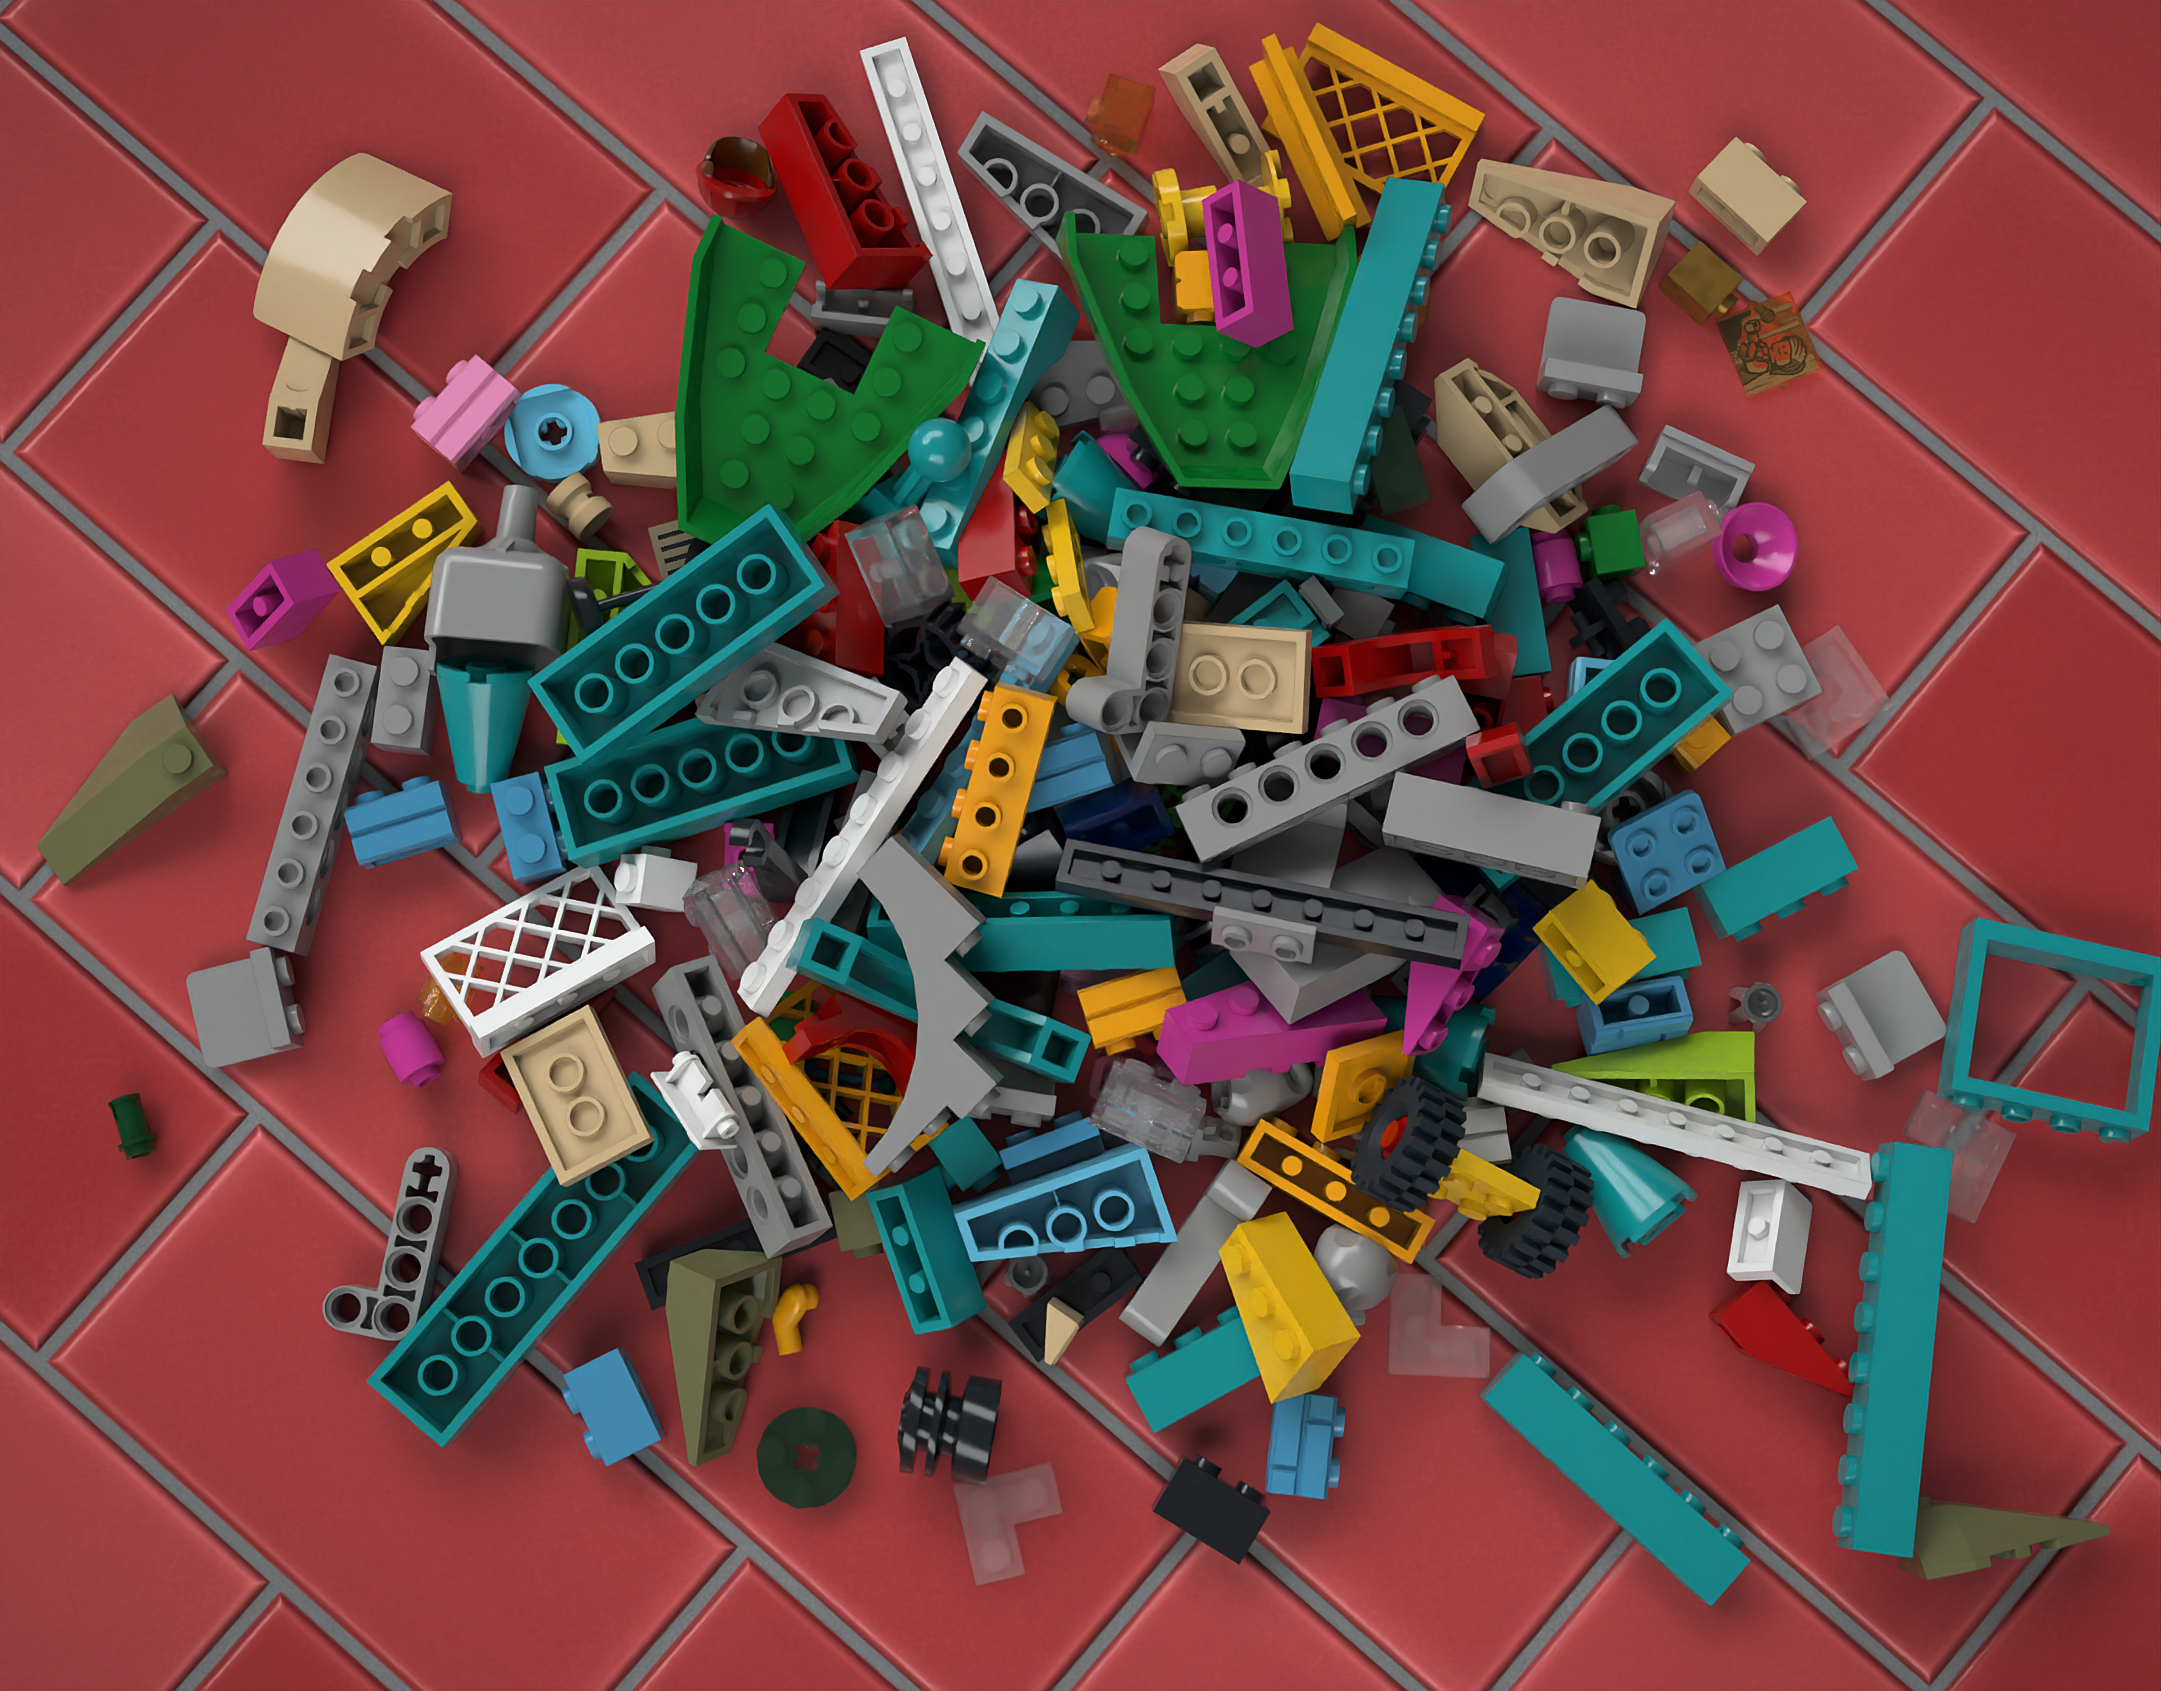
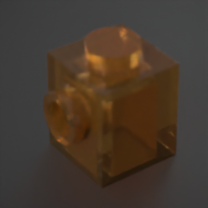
[1085,73,1155,156]

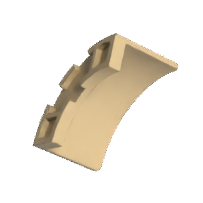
[253,153,452,361]

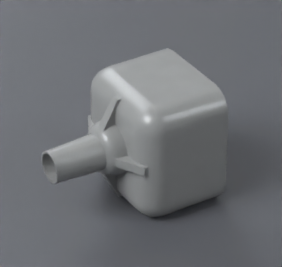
[424,485,572,676]

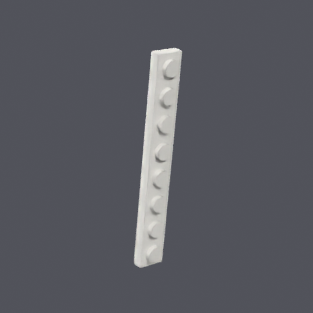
[860,37,1000,388]
[737,656,988,1018]
[1477,1052,1872,1200]

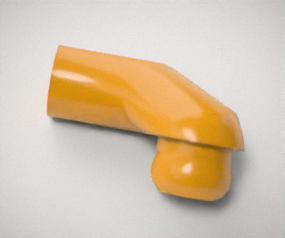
[772,1283,819,1356]

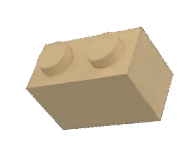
[1688,137,1807,256]

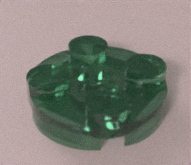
[756,1406,857,1509]

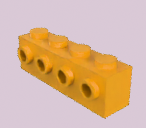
[938,681,1058,898]
[1235,1117,1436,1264]

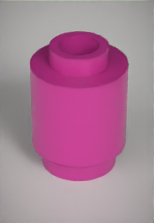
[1530,529,1583,604]
[377,1011,446,1088]

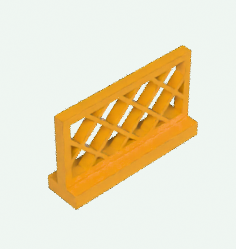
[1261,22,1485,196]
[1248,33,1372,244]
[730,980,949,1202]

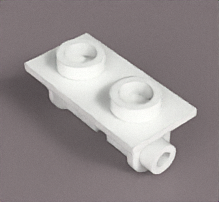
[650,1051,739,1150]

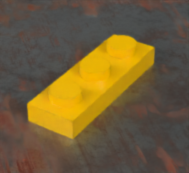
[1003,400,1060,514]
[1041,498,1095,634]

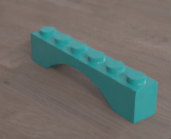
[908,278,1081,570]
[785,918,1092,1083]

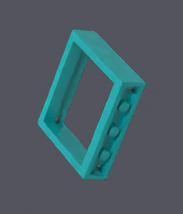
[1936,917,2161,1144]

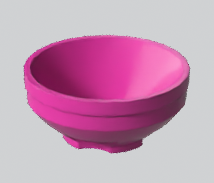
[1712,502,1798,591]

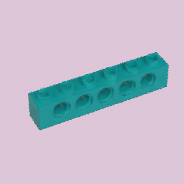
[1107,487,1415,600]

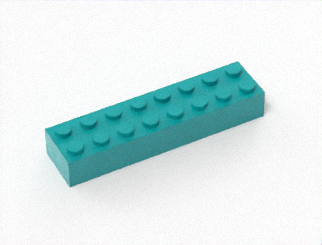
[366,1071,704,1448]

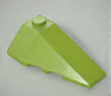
[1551,1031,1756,1123]

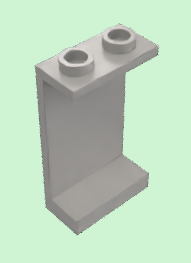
[1211,779,1350,964]

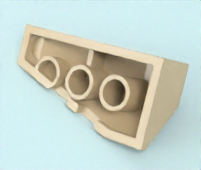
[1468,159,1677,309]

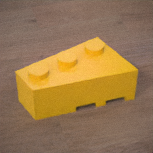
[326,481,484,647]
[1218,1211,1361,1404]

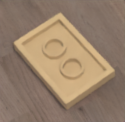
[1164,620,1312,734]
[500,1005,655,1187]

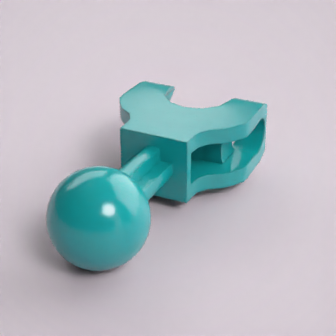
[834,418,972,591]

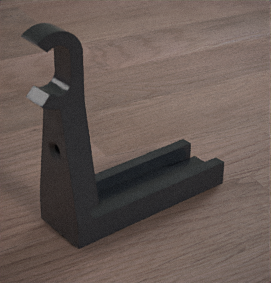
[729,786,845,904]

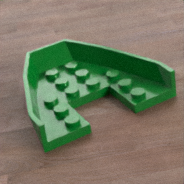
[1055,212,1358,490]
[675,213,986,545]

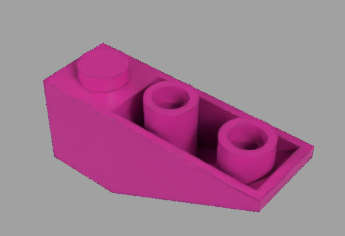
[1402,894,1506,1056]

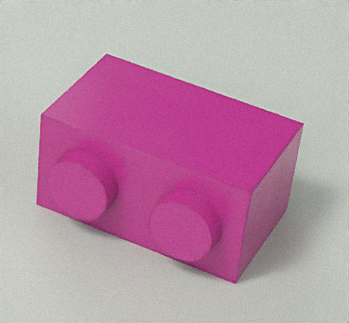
[226,549,341,651]

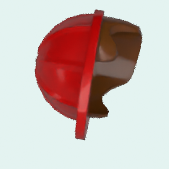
[695,136,778,220]

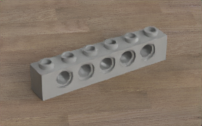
[246,654,381,957]
[1175,675,1481,866]
[651,954,833,1259]

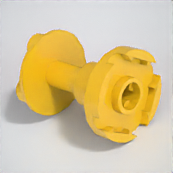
[1152,149,1294,267]

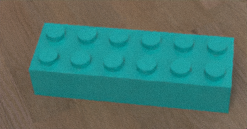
[527,503,840,768]
[1465,617,1733,894]
[544,717,862,869]

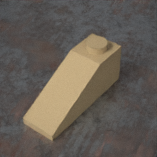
[1158,44,1283,187]

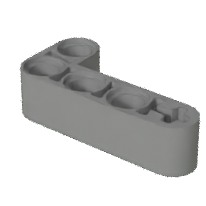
[1461,404,1639,546]
[1066,526,1191,735]
[322,1147,459,1341]
[1118,1158,1272,1348]

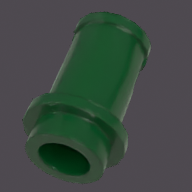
[108,1093,158,1160]

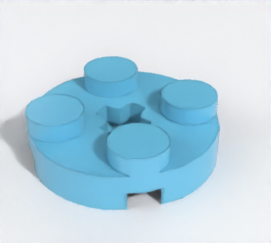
[504,384,602,483]

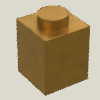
[1659,241,1743,327]

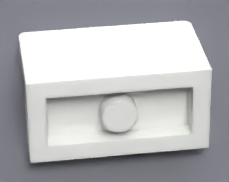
[1727,1179,1812,1294]

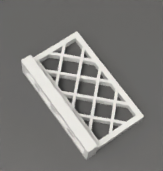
[420,866,656,1058]

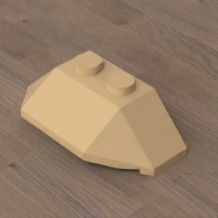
[1434,358,1588,534]

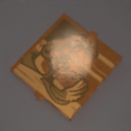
[1716,291,1823,398]

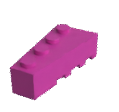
[1156,980,1387,1086]

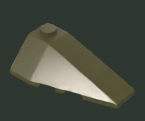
[36,694,229,886]
[665,1249,783,1467]
[1898,1493,2110,1580]

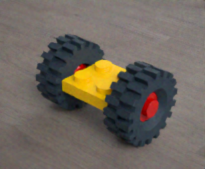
[1351,1076,1595,1280]

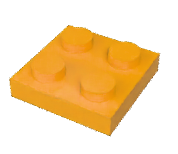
[1311,1029,1416,1143]

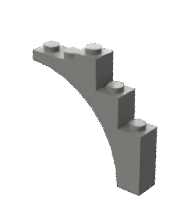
[856,834,1004,1177]

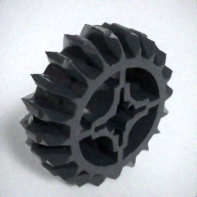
[884,593,1000,723]

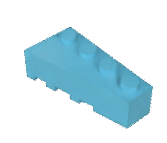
[953,1139,1179,1262]

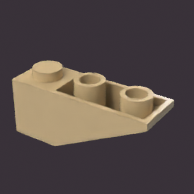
[262,336,340,464]

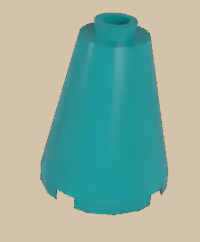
[1034,430,1139,552]
[436,655,536,793]
[1371,995,1497,1102]
[1562,1124,1698,1260]

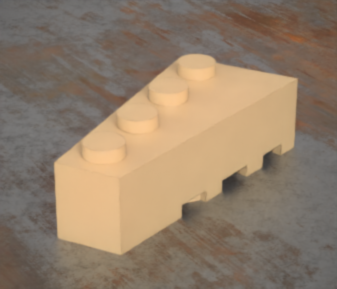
[597,411,677,489]

